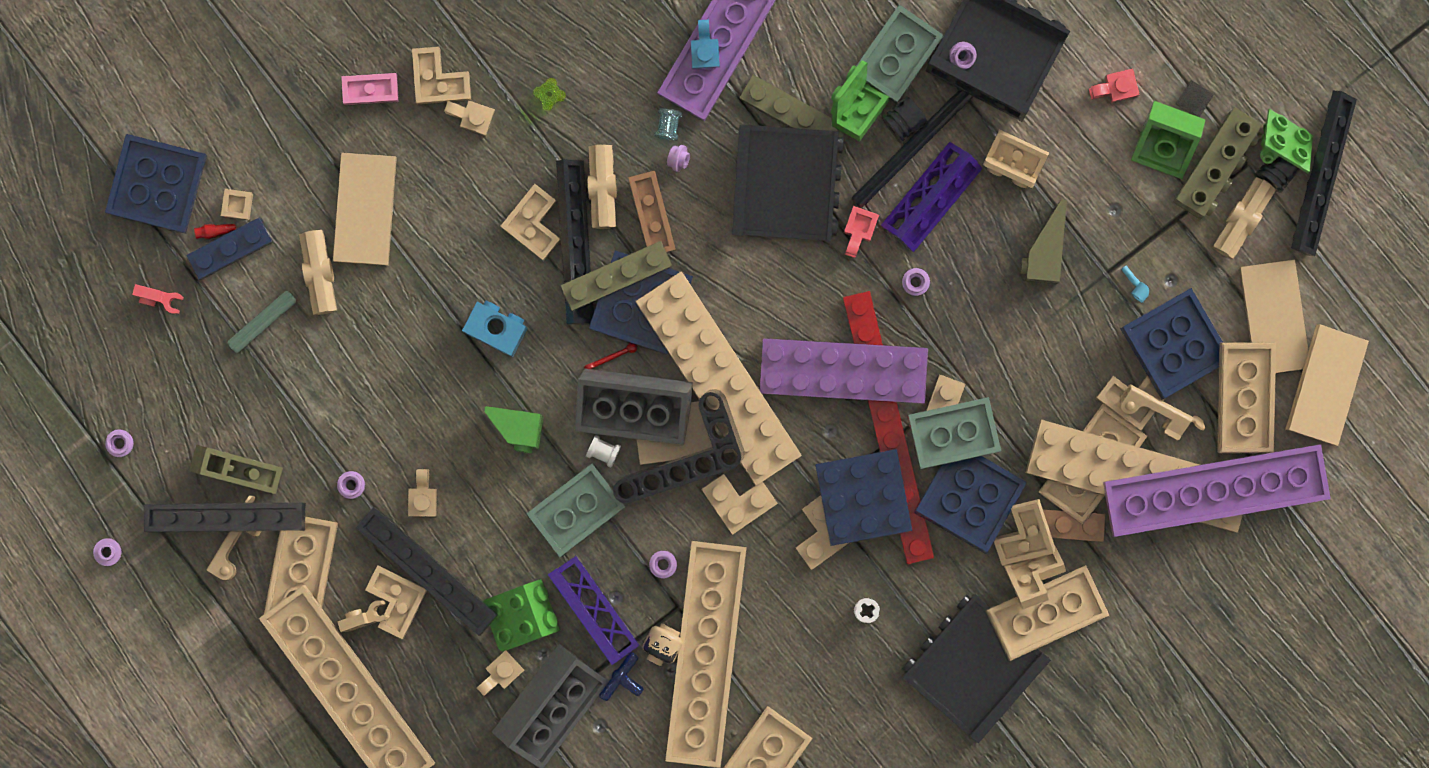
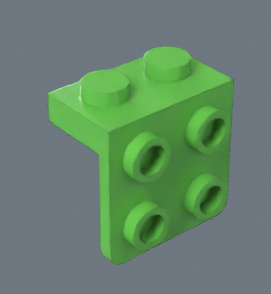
[830,60,889,142]
[483,579,560,652]

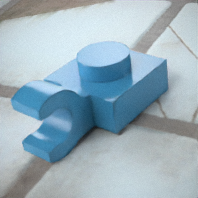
[691,20,720,69]

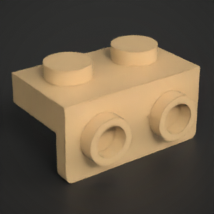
[983,129,1049,188]

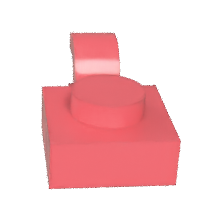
[1088,69,1140,103]
[844,206,879,258]
[132,284,184,314]

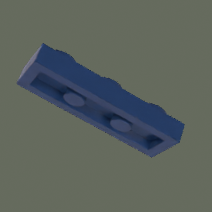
[186,217,273,280]

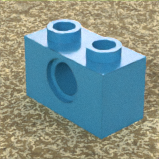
[462,300,528,357]

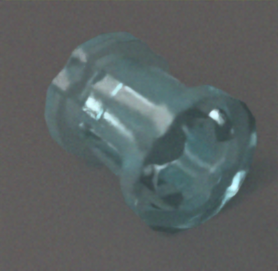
[654,108,683,141]

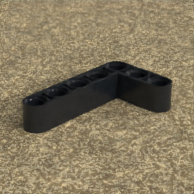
[613,389,745,503]

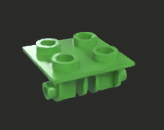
[1260,109,1313,173]

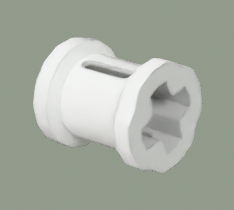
[586,435,621,468]
[854,598,880,623]

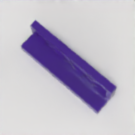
[881,142,983,252]
[548,556,640,665]

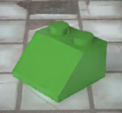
[1131,101,1205,179]
[484,406,544,454]

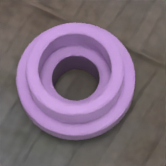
[949,42,977,69]
[667,145,690,172]
[902,268,930,296]
[105,430,133,457]
[337,471,365,499]
[93,538,122,566]
[649,551,677,578]

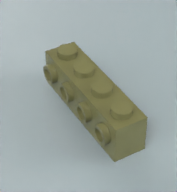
[1173,107,1263,220]

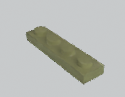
[739,75,845,137]
[560,241,672,312]

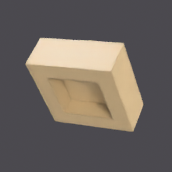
[221,189,253,221]

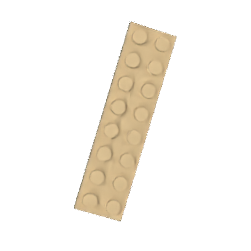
[635,271,802,486]
[1025,420,1243,533]
[665,541,746,768]
[259,585,435,768]

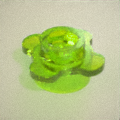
[533,78,566,110]

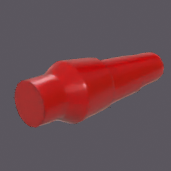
[194,223,236,239]

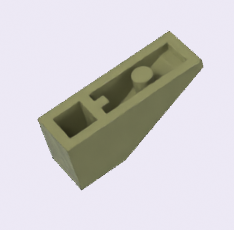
[1020,199,1067,284]
[189,445,283,494]

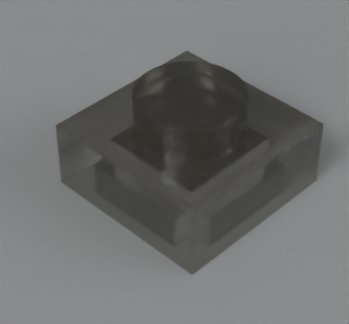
[1175,80,1214,117]

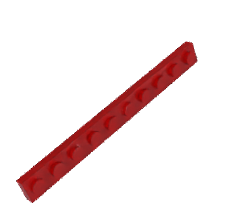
[843,291,934,564]

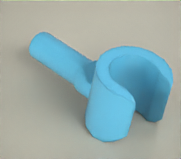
[1121,265,1149,303]

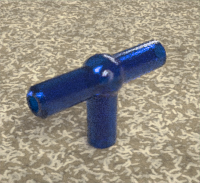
[599,652,644,701]

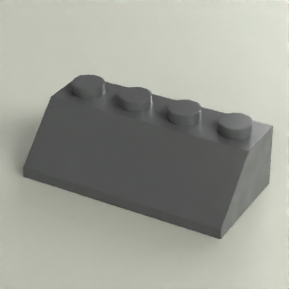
[575,369,693,445]
[492,644,609,768]

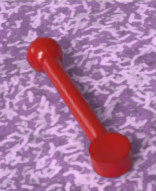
[584,343,637,369]

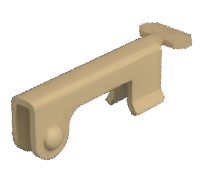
[1120,384,1205,440]
[207,496,261,580]

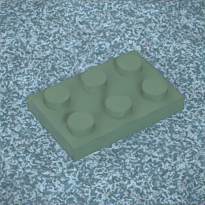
[856,5,944,104]
[907,397,1001,470]
[526,464,625,557]

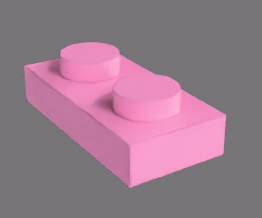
[341,73,399,105]

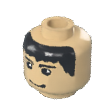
[642,623,683,666]

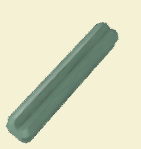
[227,291,296,353]

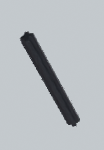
[852,89,973,208]

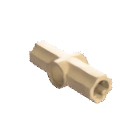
[588,145,617,229]
[1212,177,1276,259]
[299,230,337,315]

